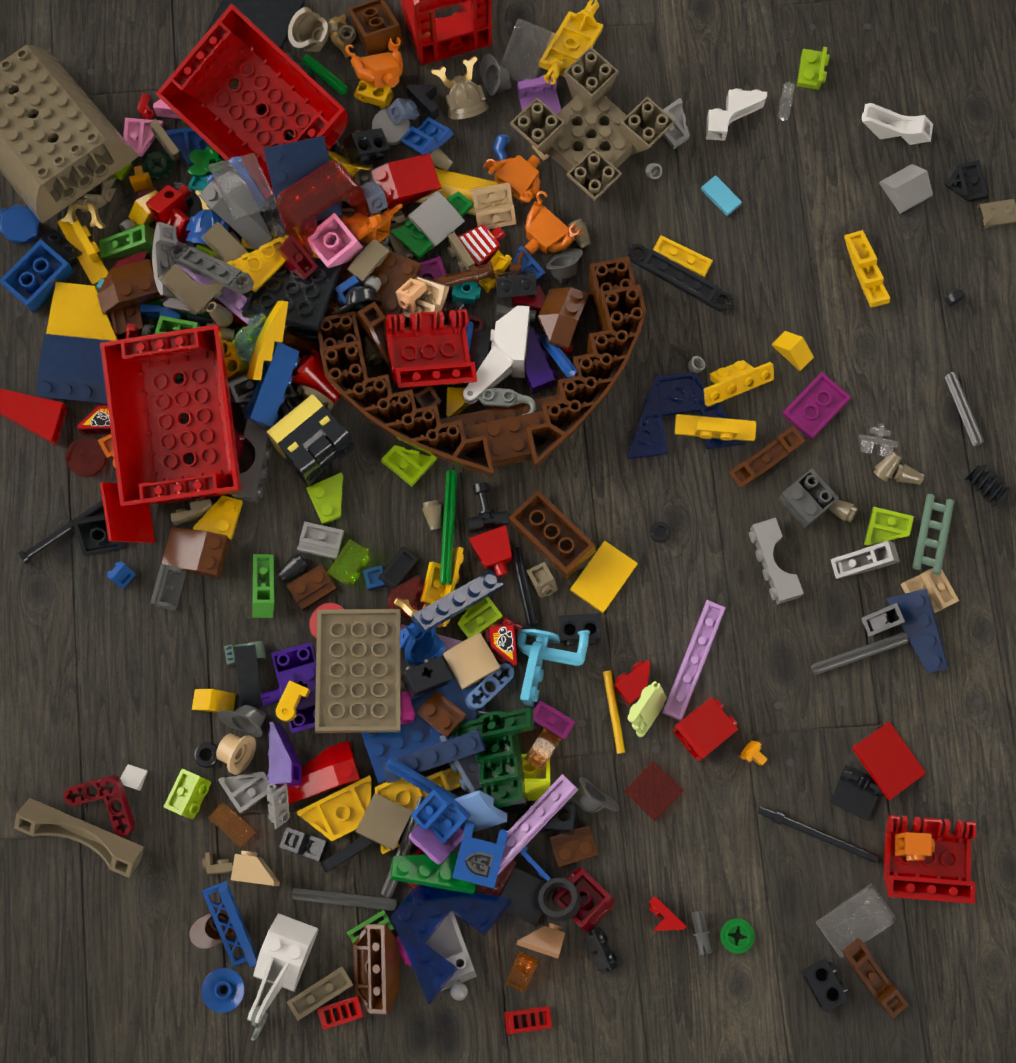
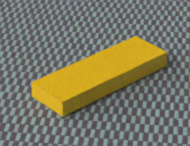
[653,235,713,278]

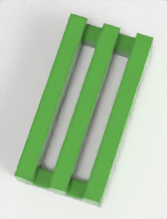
[347,910,395,950]

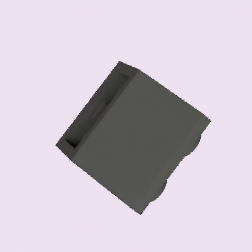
[778,468,839,529]

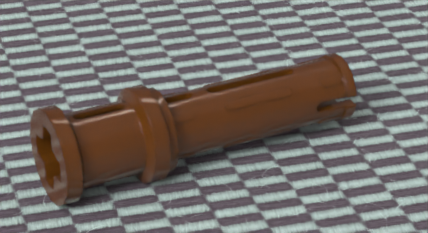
[434,261,495,287]

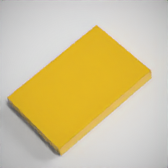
[570,541,638,613]

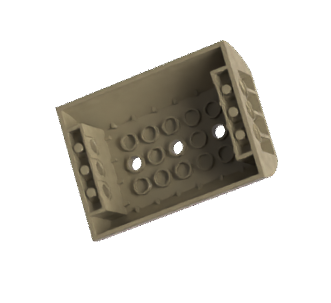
[0,45,138,224]

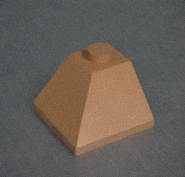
[516,923,565,958]

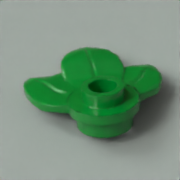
[187,146,224,177]

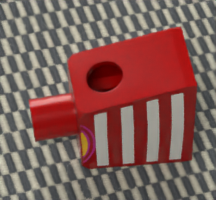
[458,225,505,267]

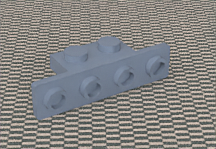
[439,735,482,793]

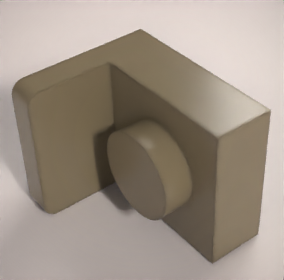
[526,562,558,599]
[202,852,233,875]

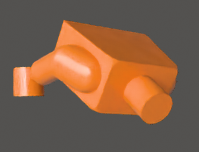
[345,37,403,88]
[483,155,541,203]
[524,191,583,255]
[342,204,403,244]

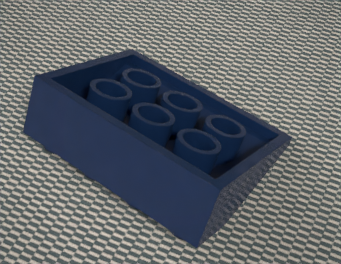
[263,136,342,228]
[36,333,115,404]

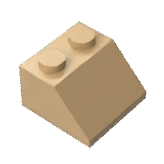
[231,851,280,886]

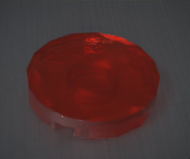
[65,437,107,477]

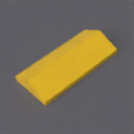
[414,168,498,215]

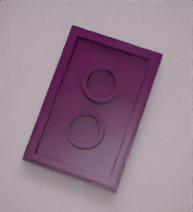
[781,372,852,440]

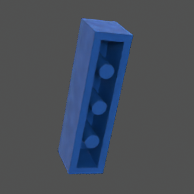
[244,342,299,427]

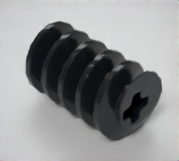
[964,464,1011,507]

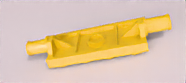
[539,0,603,85]

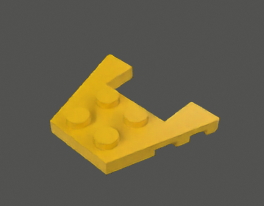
[375,779,429,854]

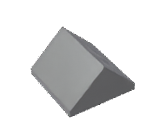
[879,164,933,214]

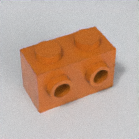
[895,832,935,861]

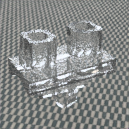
[858,423,898,457]

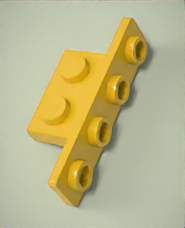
[58,215,108,285]
[704,360,774,407]
[675,414,756,441]
[421,547,464,627]

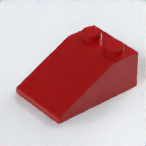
[371,153,442,210]

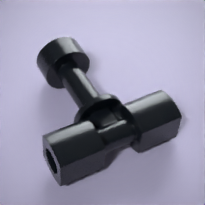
[467,482,509,532]

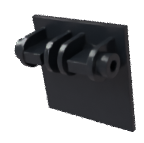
[829,765,883,821]

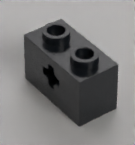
[401,656,452,700]

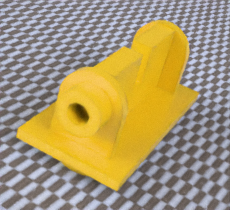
[478,250,512,293]

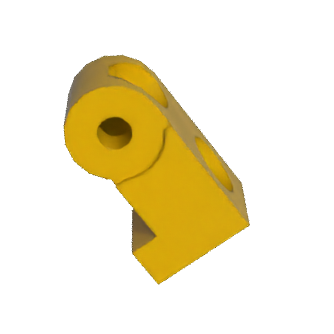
[354,80,394,110]
[276,680,311,722]

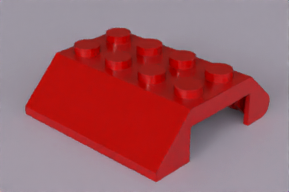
[386,309,477,389]
[884,815,976,904]

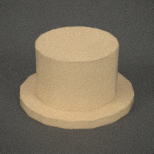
[216,733,256,775]

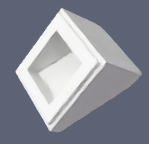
[120,764,148,791]

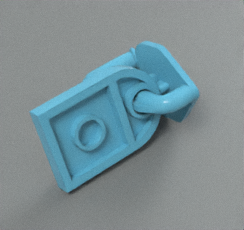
[517,629,590,707]

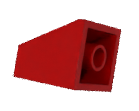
[671,697,738,763]

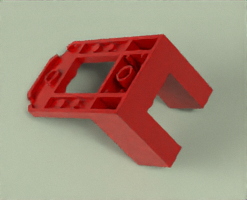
[400,0,492,66]

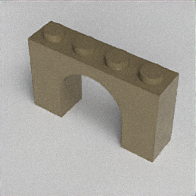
[159,222,248,314]

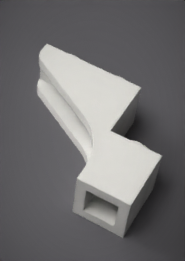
[706,89,767,140]
[862,103,933,145]

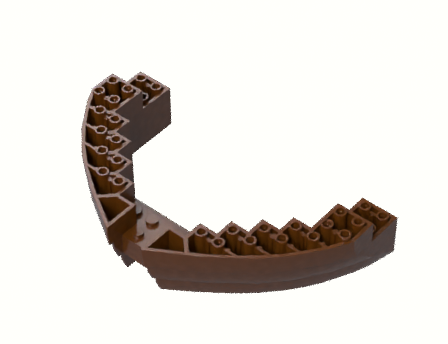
[317,256,647,477]

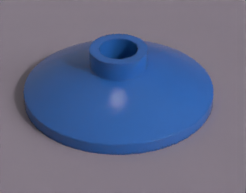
[201,968,245,1013]

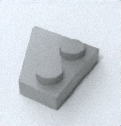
[663,98,690,149]
[218,772,269,814]

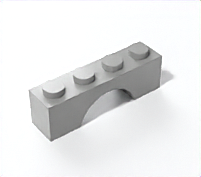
[749,518,804,605]

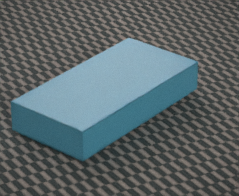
[701,175,742,216]

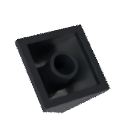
[72,514,124,556]

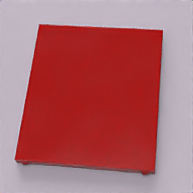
[100,482,155,544]
[852,722,926,801]

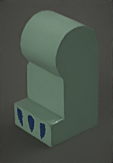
[224,641,266,667]

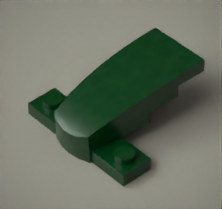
[453,707,534,808]

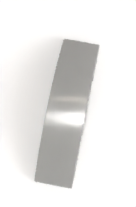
[152,222,178,300]

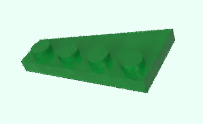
[391,191,473,259]
[390,853,476,894]

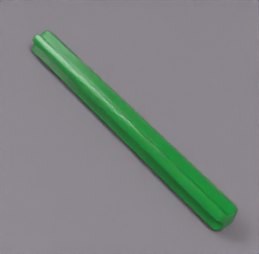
[440,470,457,585]

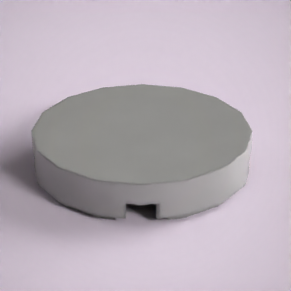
[372,108,410,145]

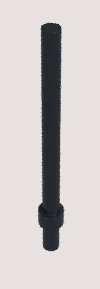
[757,805,879,863]

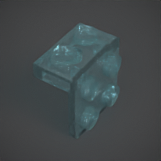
[235,313,282,365]

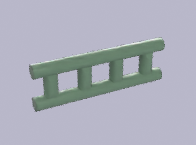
[912,494,954,575]

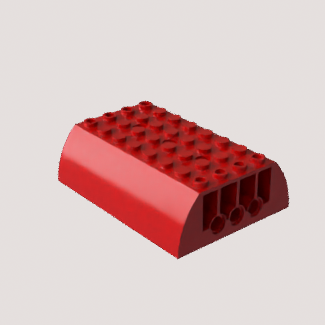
[156,3,348,200]
[100,324,242,506]

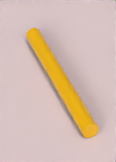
[603,671,625,754]

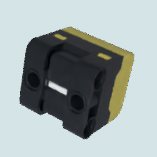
[266,394,355,487]

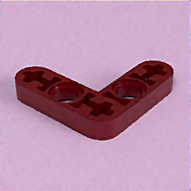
[63,775,135,836]

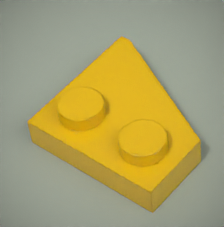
[193,496,243,540]

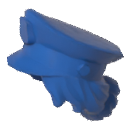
[0,204,39,243]

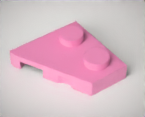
[123,118,163,157]

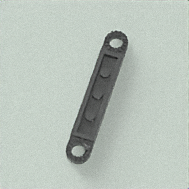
[169,243,254,294]

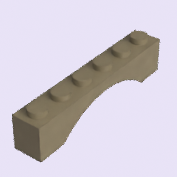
[14,798,144,878]

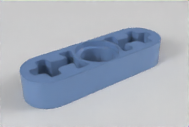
[465,663,514,711]

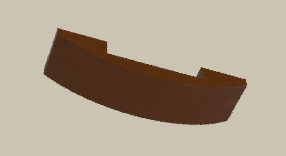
[728,426,805,489]
[842,938,909,1019]

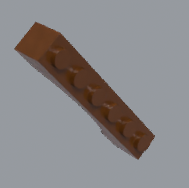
[356,301,442,409]

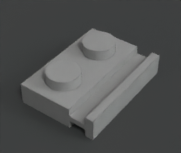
[297,521,344,560]

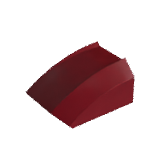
[552,868,615,932]

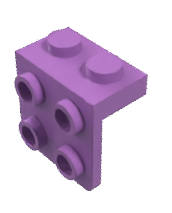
[518,75,561,114]
[409,824,465,865]

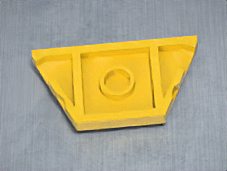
[297,775,372,842]

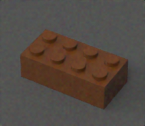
[508,490,596,579]

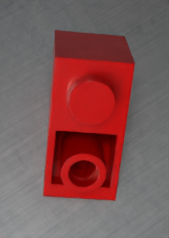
[614,660,650,707]

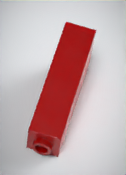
[0,389,68,446]

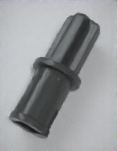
[691,910,712,955]

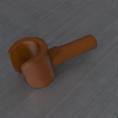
[510,250,525,272]

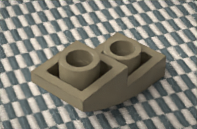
[348,239,390,282]
[171,498,213,526]

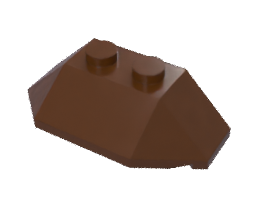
[97,259,167,315]
[538,287,591,350]
[353,924,400,1014]

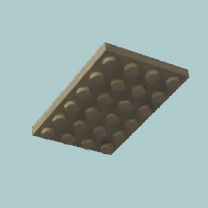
[315,609,401,733]

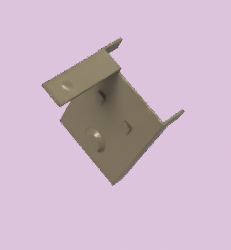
[977,199,1016,229]

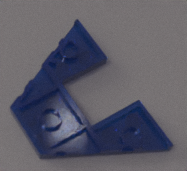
[627,372,746,460]
[390,885,511,1004]

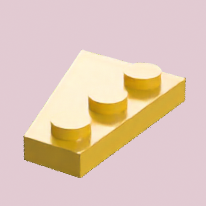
[227,237,286,293]

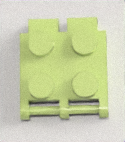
[628,681,667,737]

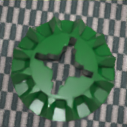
[720,919,755,954]

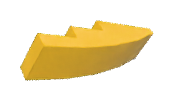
[844,230,890,308]
[247,301,288,380]

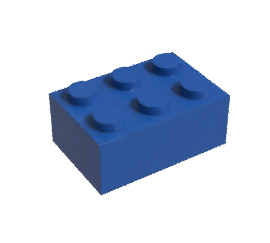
[0,239,74,314]

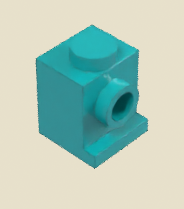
[452,281,481,305]

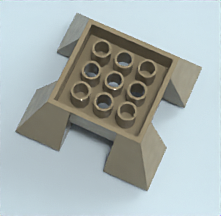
[510,46,676,201]

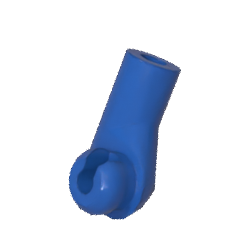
[493,134,510,160]

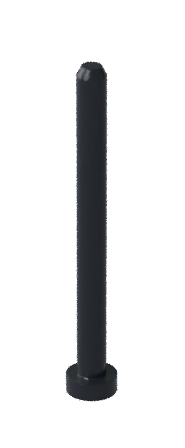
[18,501,104,564]

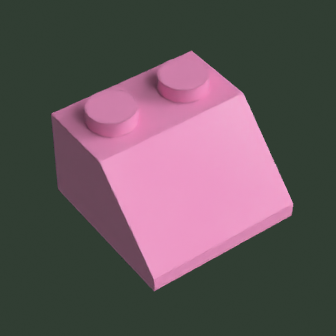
[304,213,364,268]

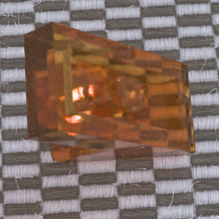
[505,951,539,993]

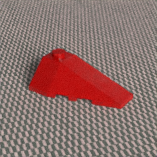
[287,740,361,805]

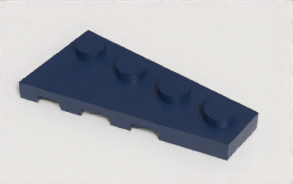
[886,588,949,673]

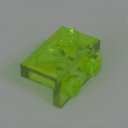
[327,539,371,587]

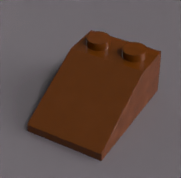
[347,0,404,56]
[162,527,231,580]

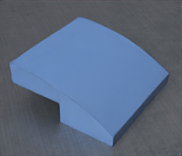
[454,790,507,832]

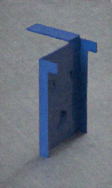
[520,846,551,881]

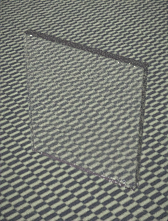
[209,153,277,220]

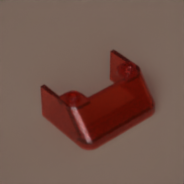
[276,160,372,257]

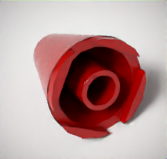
[291,349,341,403]

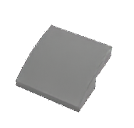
[408,191,465,246]

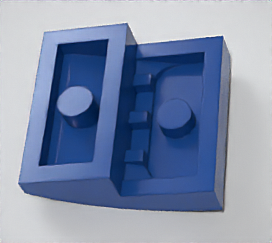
[400,117,454,155]
[411,788,471,844]

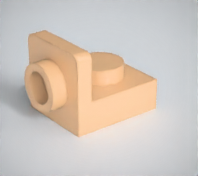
[396,278,427,312]

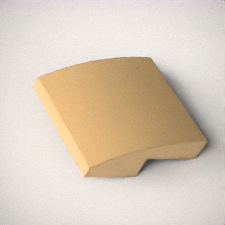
[471,182,516,229]
[401,277,449,318]
[900,568,959,613]
[442,633,500,690]

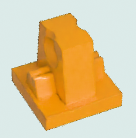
[129,166,154,192]
[739,741,768,766]

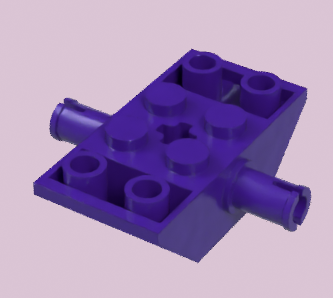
[261,642,316,733]

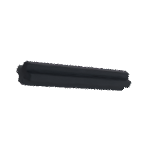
[511,547,538,626]

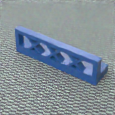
[202,881,258,967]

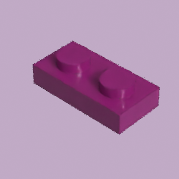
[533,700,575,740]

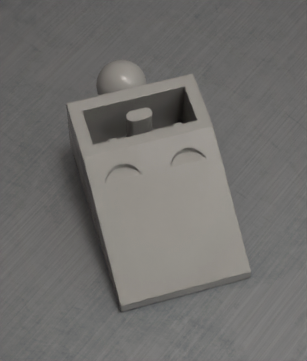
[413,911,477,1001]

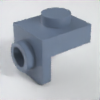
[386,98,420,125]
[357,180,388,214]

